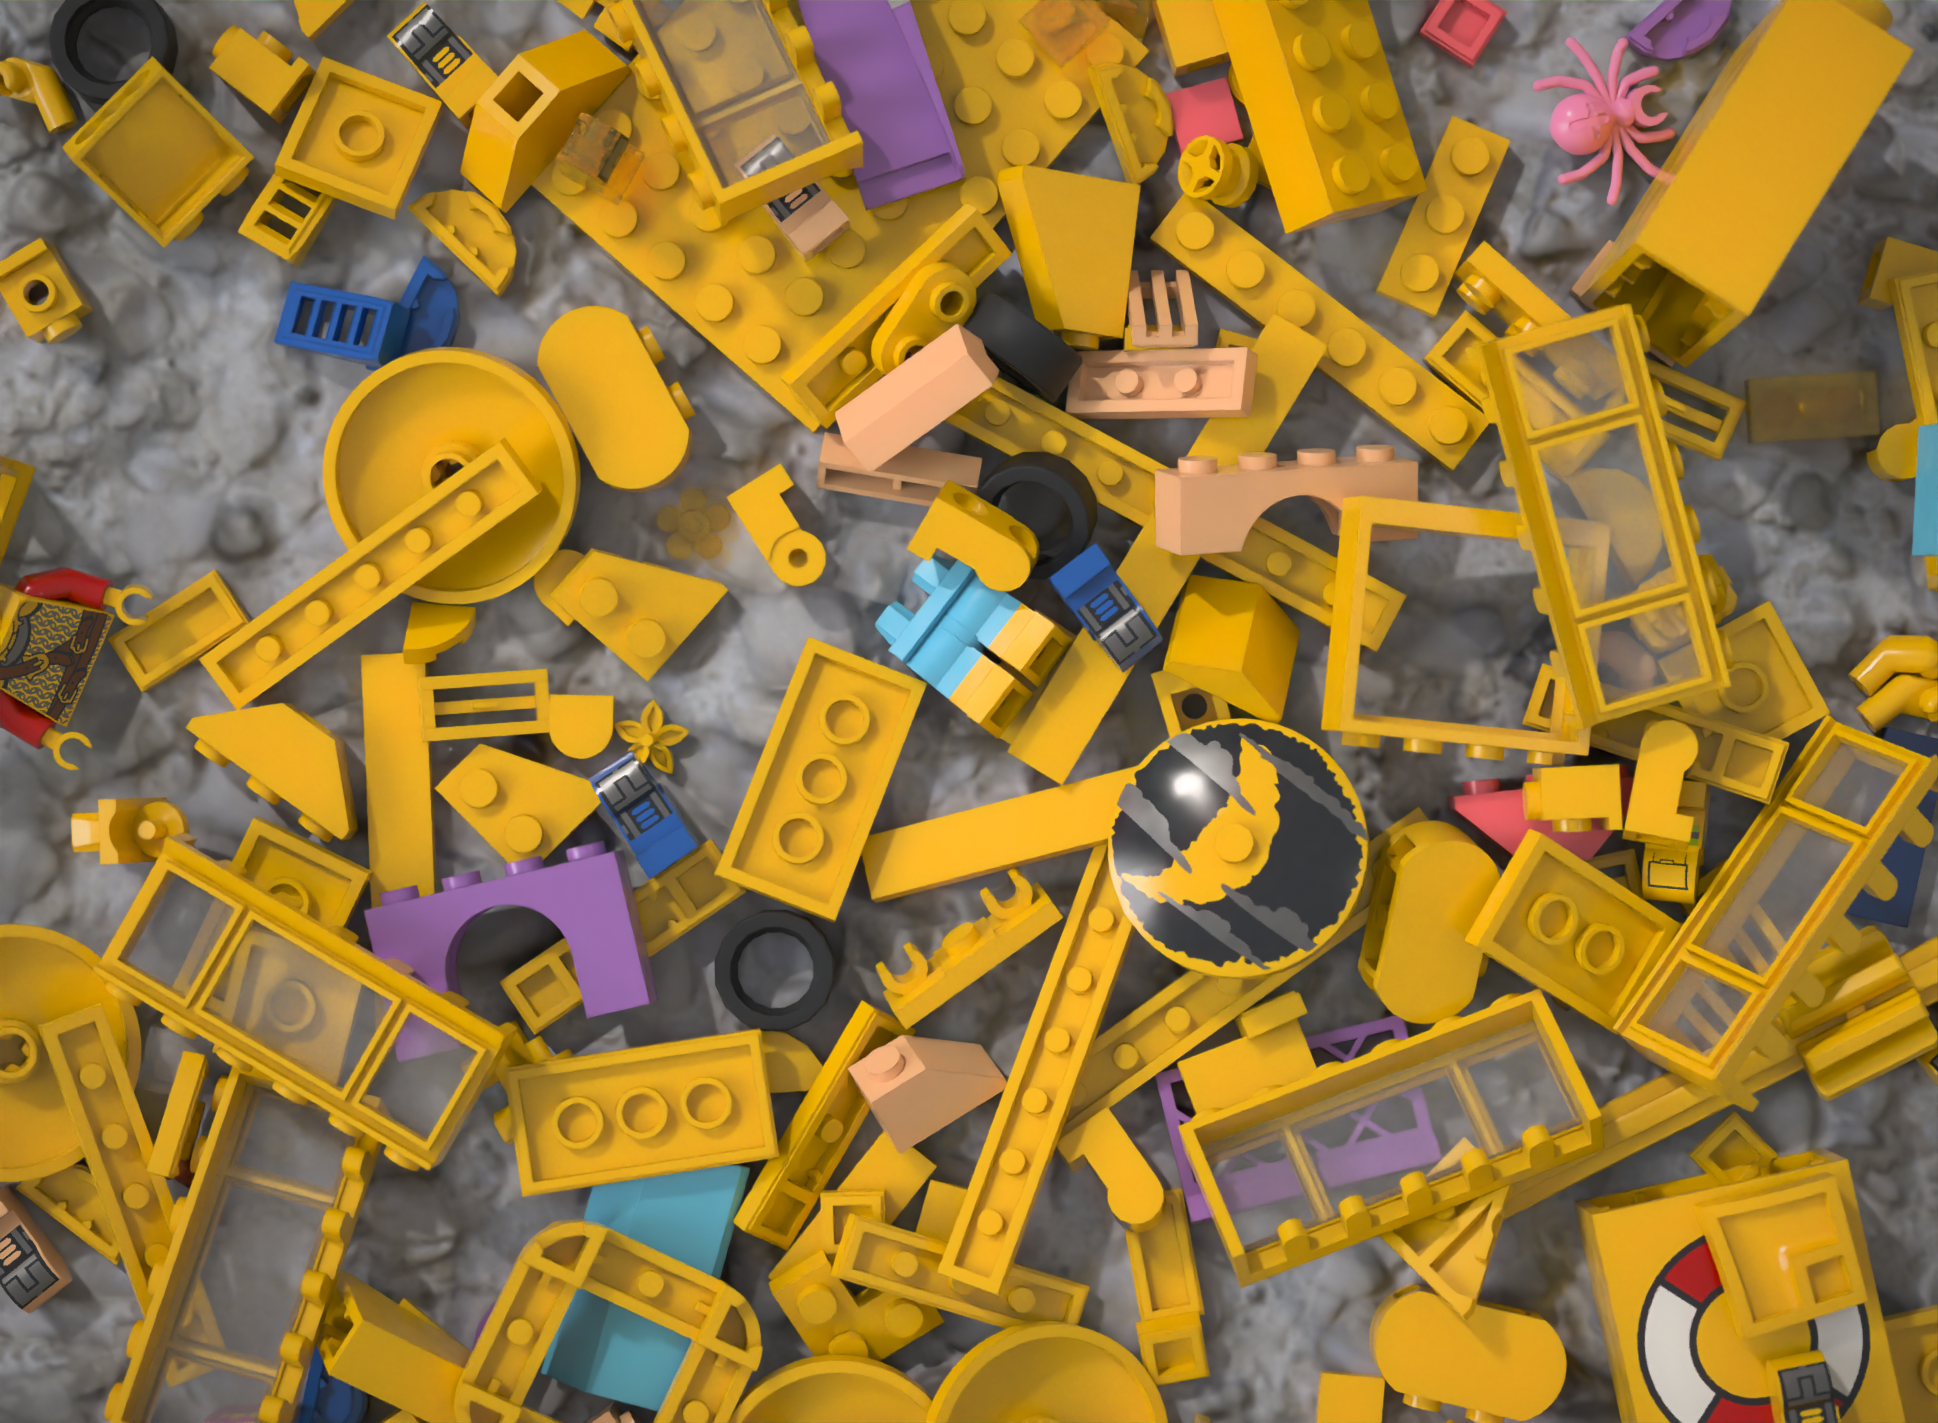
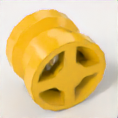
[1178,135,1259,208]

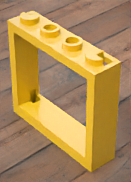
[1321,495,1611,766]

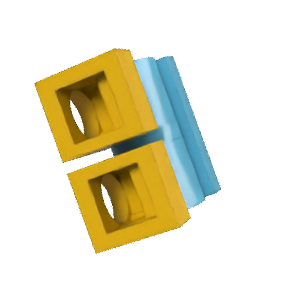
[875,555,1073,739]

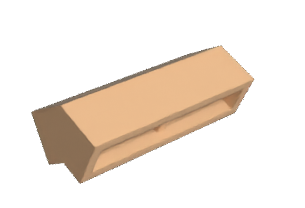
[835,323,999,474]
[816,432,983,507]

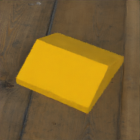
[1163,575,1300,724]

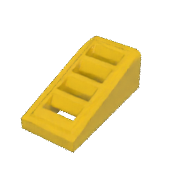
[237,173,339,268]

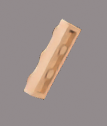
[1065,347,1258,420]

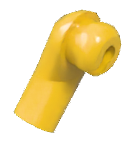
[0,57,79,134]
[1848,635,1938,696]

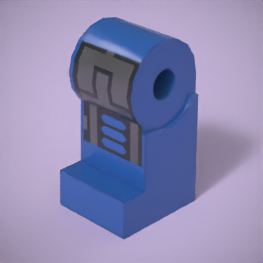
[1048,543,1164,673]
[589,749,702,879]

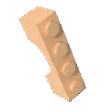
[1155,445,1418,555]

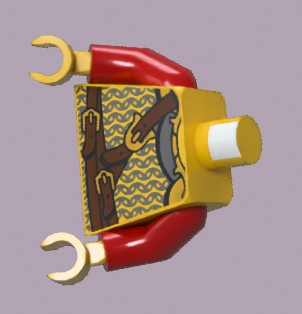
[0,567,154,770]

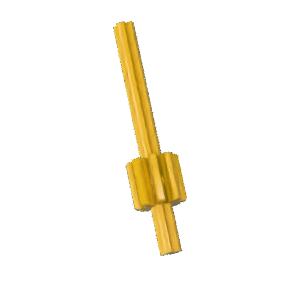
[1504,925,1938,1220]

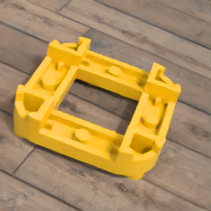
[454,1219,763,1423]

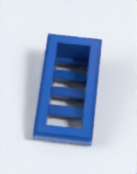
[274,282,411,368]

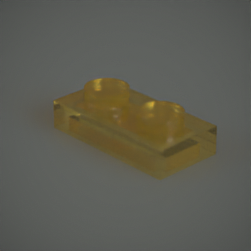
[1744,371,1880,444]

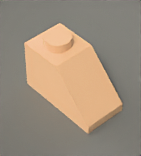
[848,1035,1007,1154]

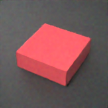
[1418,0,1508,69]
[1165,77,1243,156]

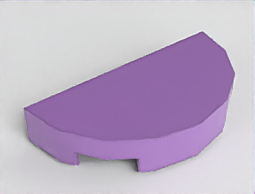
[1624,0,1732,62]

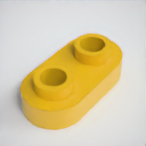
[871,262,976,376]

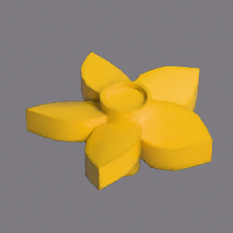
[614,699,691,774]

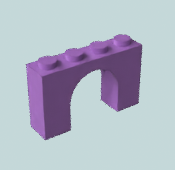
[364,841,658,1062]

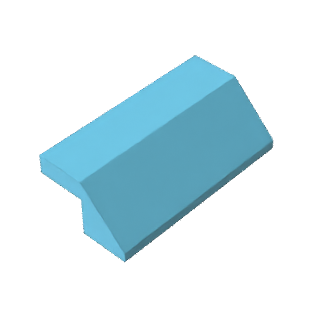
[541,1164,750,1411]

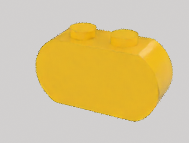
[537,306,696,493]
[1357,821,1500,1024]
[1369,1283,1567,1423]

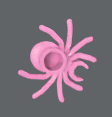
[1533,37,1676,206]

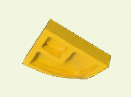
[1694,1172,1869,1340]

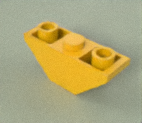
[460,29,632,213]
[185,703,359,843]

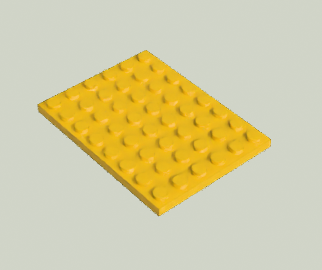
[531,0,1150,434]

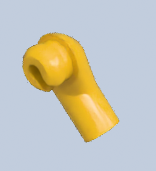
[1855,673,1938,733]

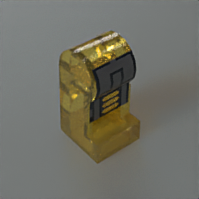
[555,112,646,206]

